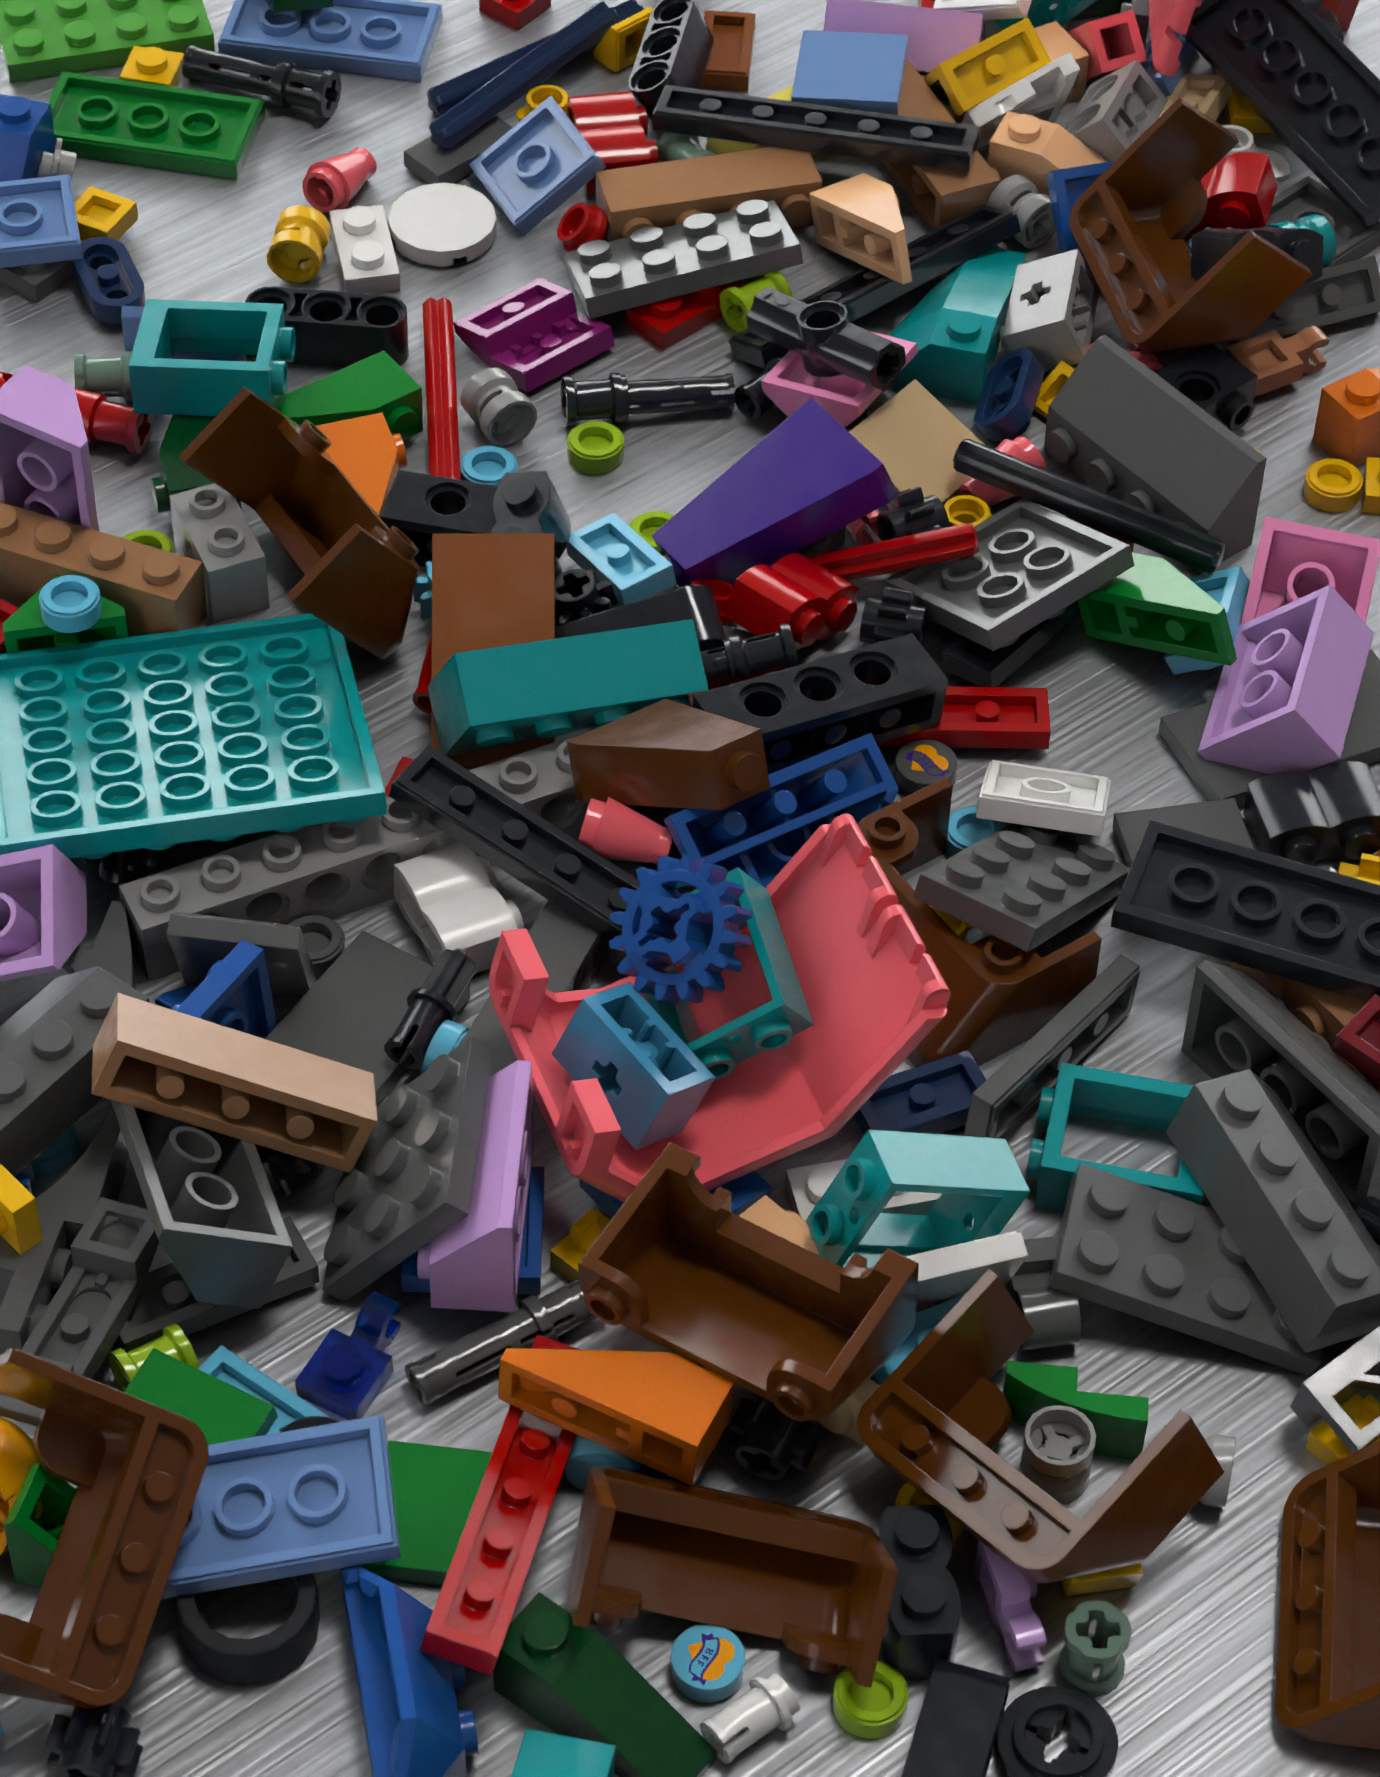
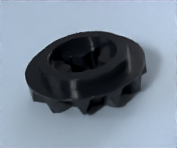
[996,1686,1118,1777]

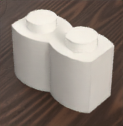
[394,842,524,974]

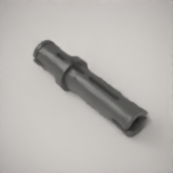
[405,1279,596,1406]

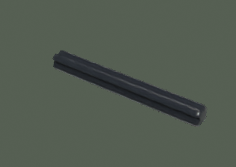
[953,439,1225,573]

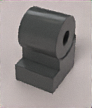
[1006,1236,1081,1350]

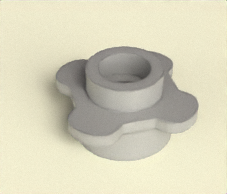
[37,138,77,181]

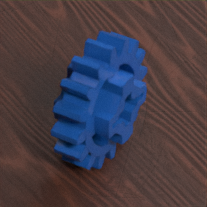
[609,854,753,1004]

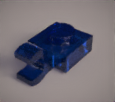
[295,1292,401,1420]

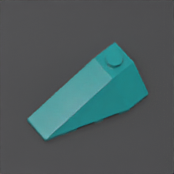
[888,247,1027,404]

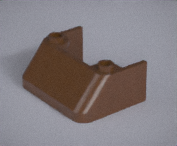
[1069,98,1312,352]
[179,387,420,660]
[858,777,1102,1067]
[857,1269,1224,1583]
[0,1348,209,1709]
[1275,1441,1380,1750]
[567,1466,899,1688]

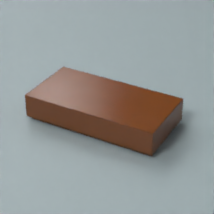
[700,10,756,91]

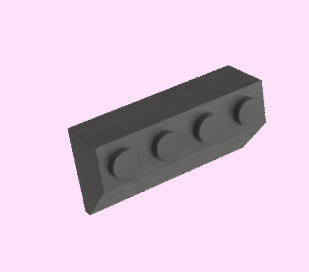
[1044,335,1267,574]
[1181,960,1380,1212]
[0,966,149,1177]
[1166,1069,1380,1353]
[111,1100,293,1309]

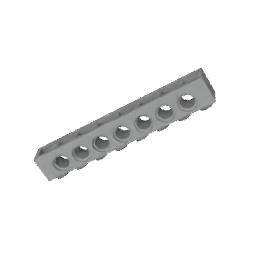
[119,730,591,981]

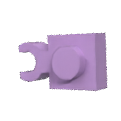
[974,1539,1047,1672]

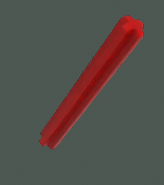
[422,297,461,480]

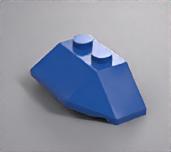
[664,733,899,888]
[341,1565,478,1777]

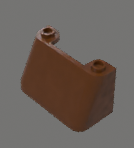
[578,1142,919,1422]

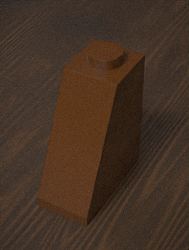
[567,699,770,810]

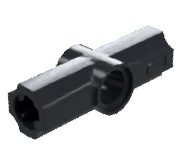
[746,287,906,392]

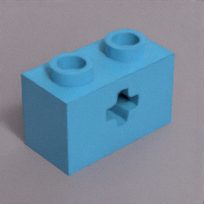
[552,982,715,1150]

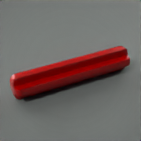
[808,523,979,581]

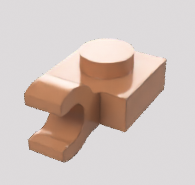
[1226,326,1329,397]

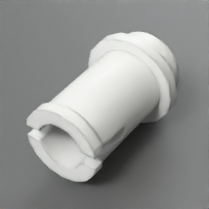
[699,1673,800,1764]

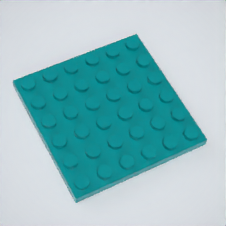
[0,613,387,859]

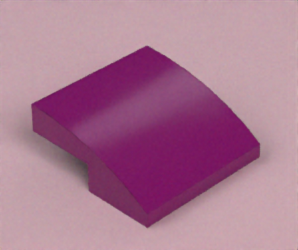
[453,277,615,392]

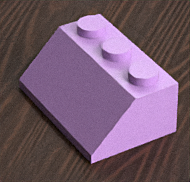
[823,0,986,90]
[0,365,99,531]
[1198,585,1374,774]
[0,844,87,982]
[417,1060,534,1312]

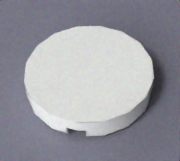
[388,183,497,267]

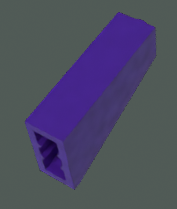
[651,397,899,588]

